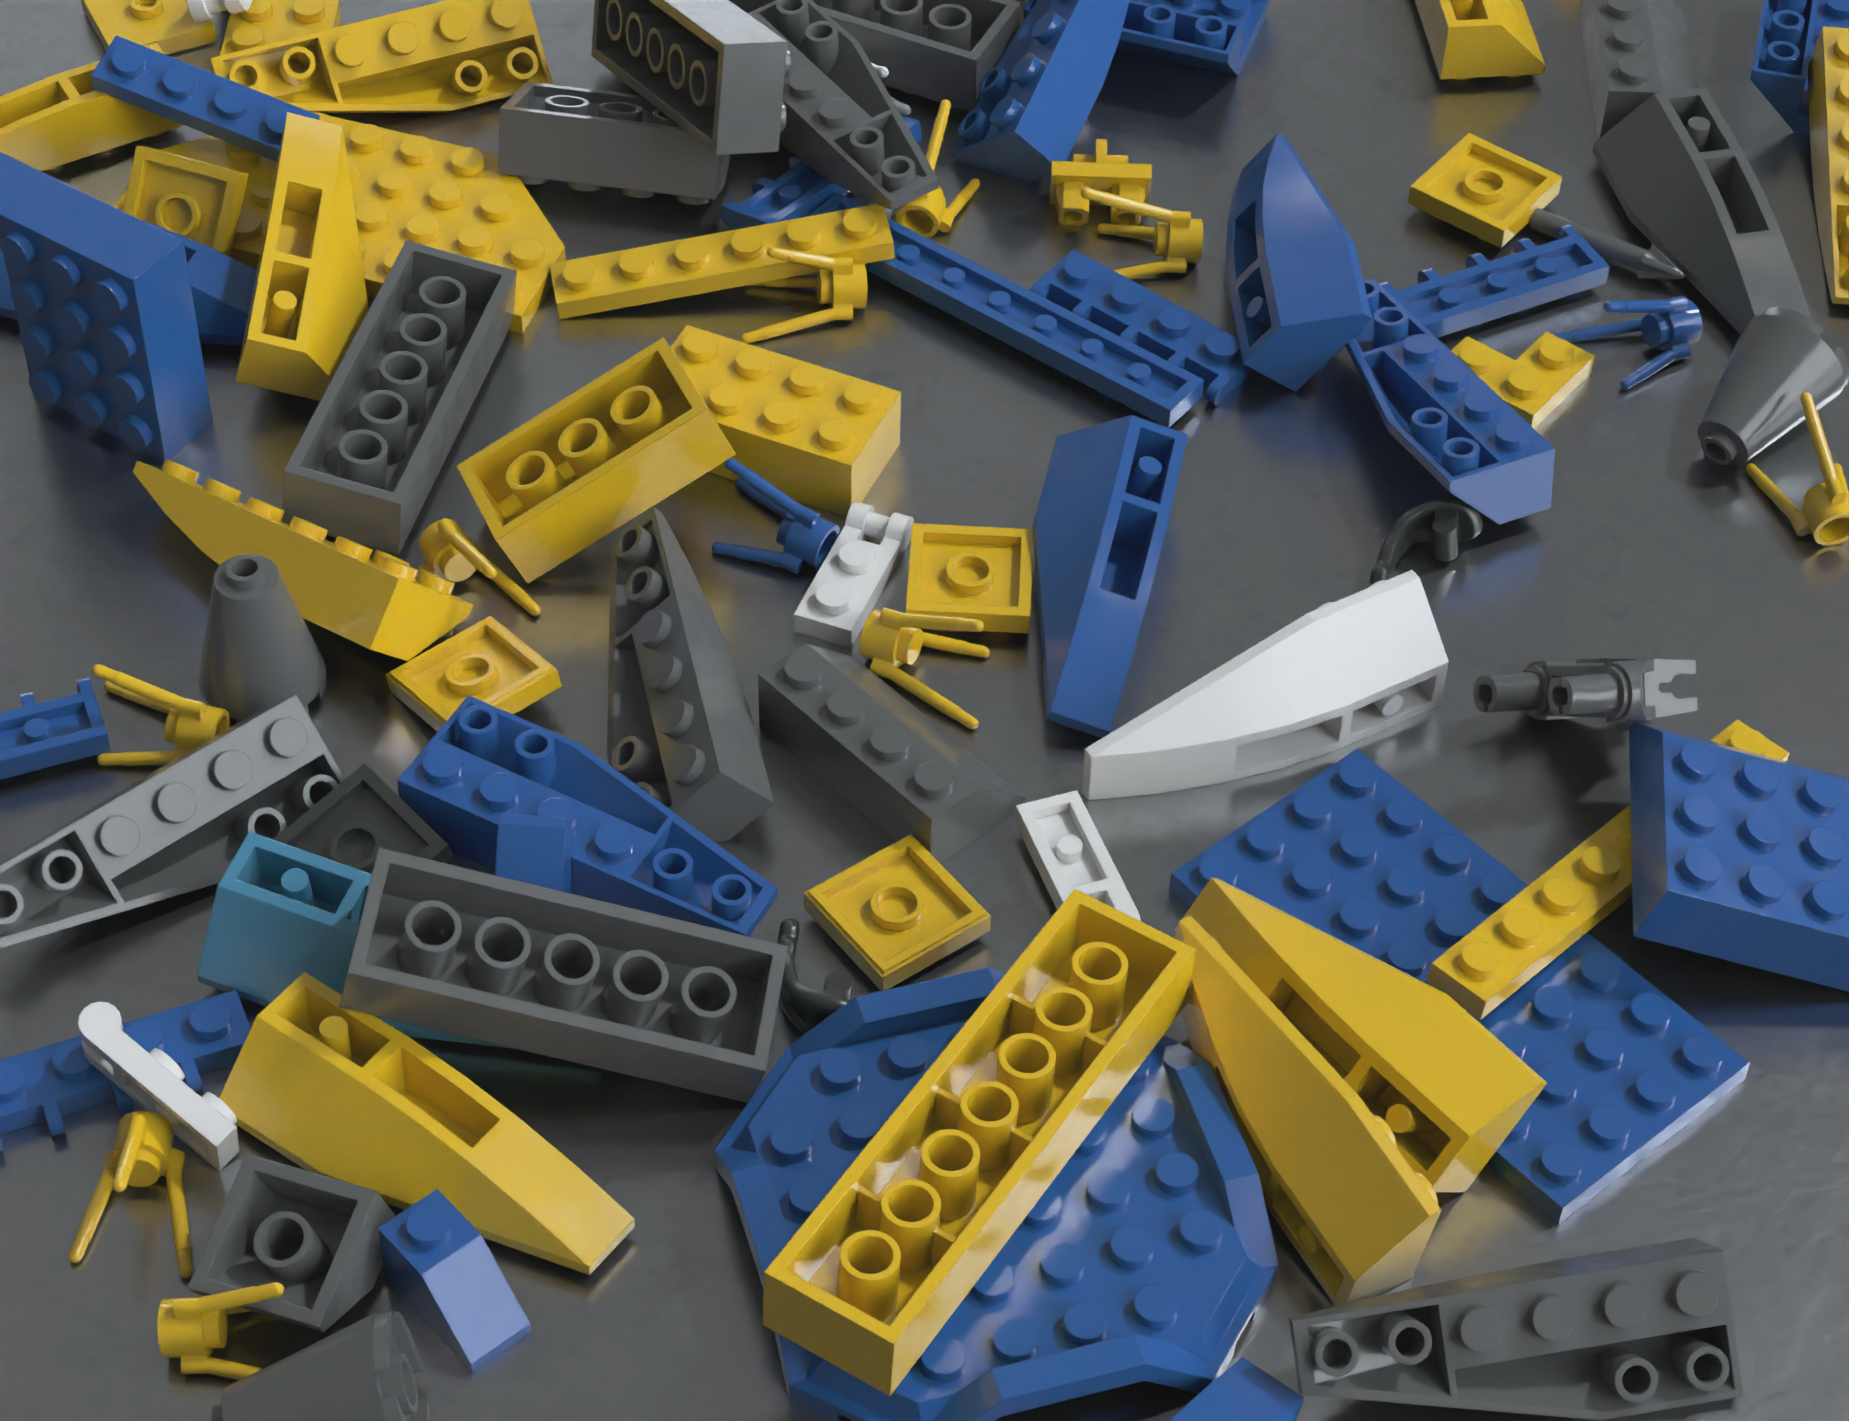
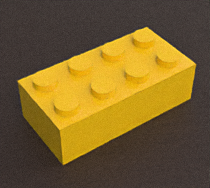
[670,325,901,517]
[457,337,736,584]

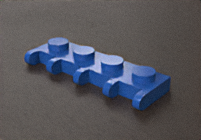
[718,115,922,229]
[1380,225,1610,338]
[1030,249,1254,405]
[0,677,111,779]
[0,990,251,1152]

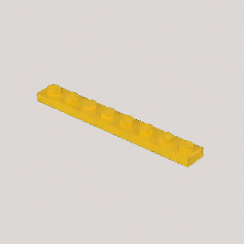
[1426,719,1790,1020]

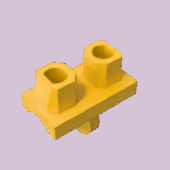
[1049,139,1152,226]

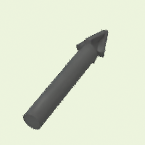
[1529,208,1685,279]

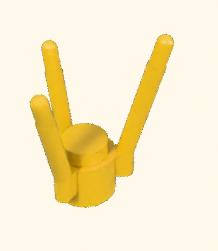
[890,99,980,238]
[1081,187,1203,280]
[740,246,868,344]
[1745,392,1849,546]
[418,518,541,638]
[859,607,990,730]
[92,664,230,766]
[68,1111,193,1278]
[157,1282,284,1380]

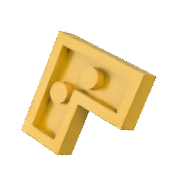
[1451,331,1595,429]

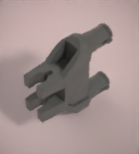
[1473,658,1698,723]

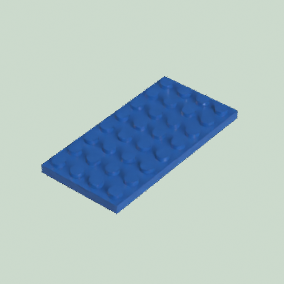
[1169,748,1750,1225]

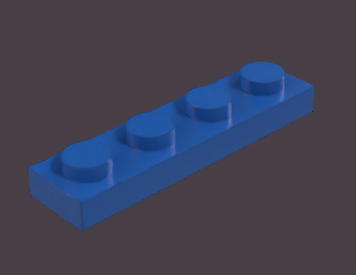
[91,35,320,162]

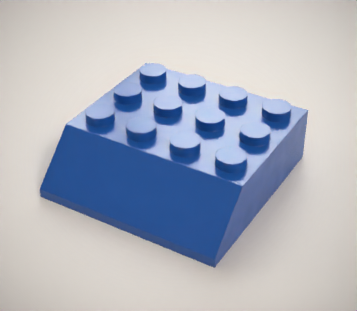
[0,152,213,462]
[1629,721,1849,992]

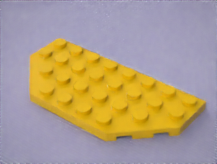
[113,112,566,334]

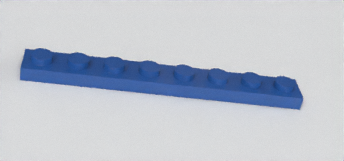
[809,193,1204,428]

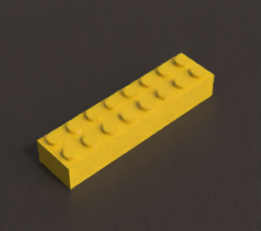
[763,889,1196,1396]

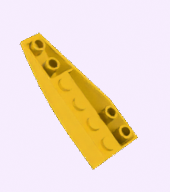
[133,459,474,661]

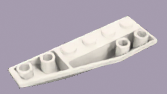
[1081,570,1449,800]

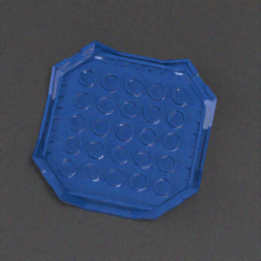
[714,967,1278,1421]

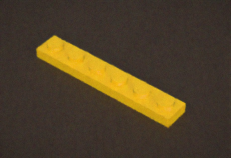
[549,204,895,319]

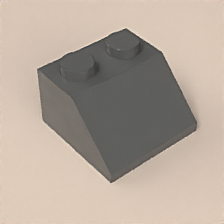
[187,1153,396,1332]

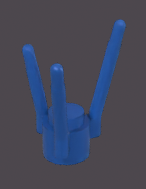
[1553,296,1703,390]
[712,458,840,574]

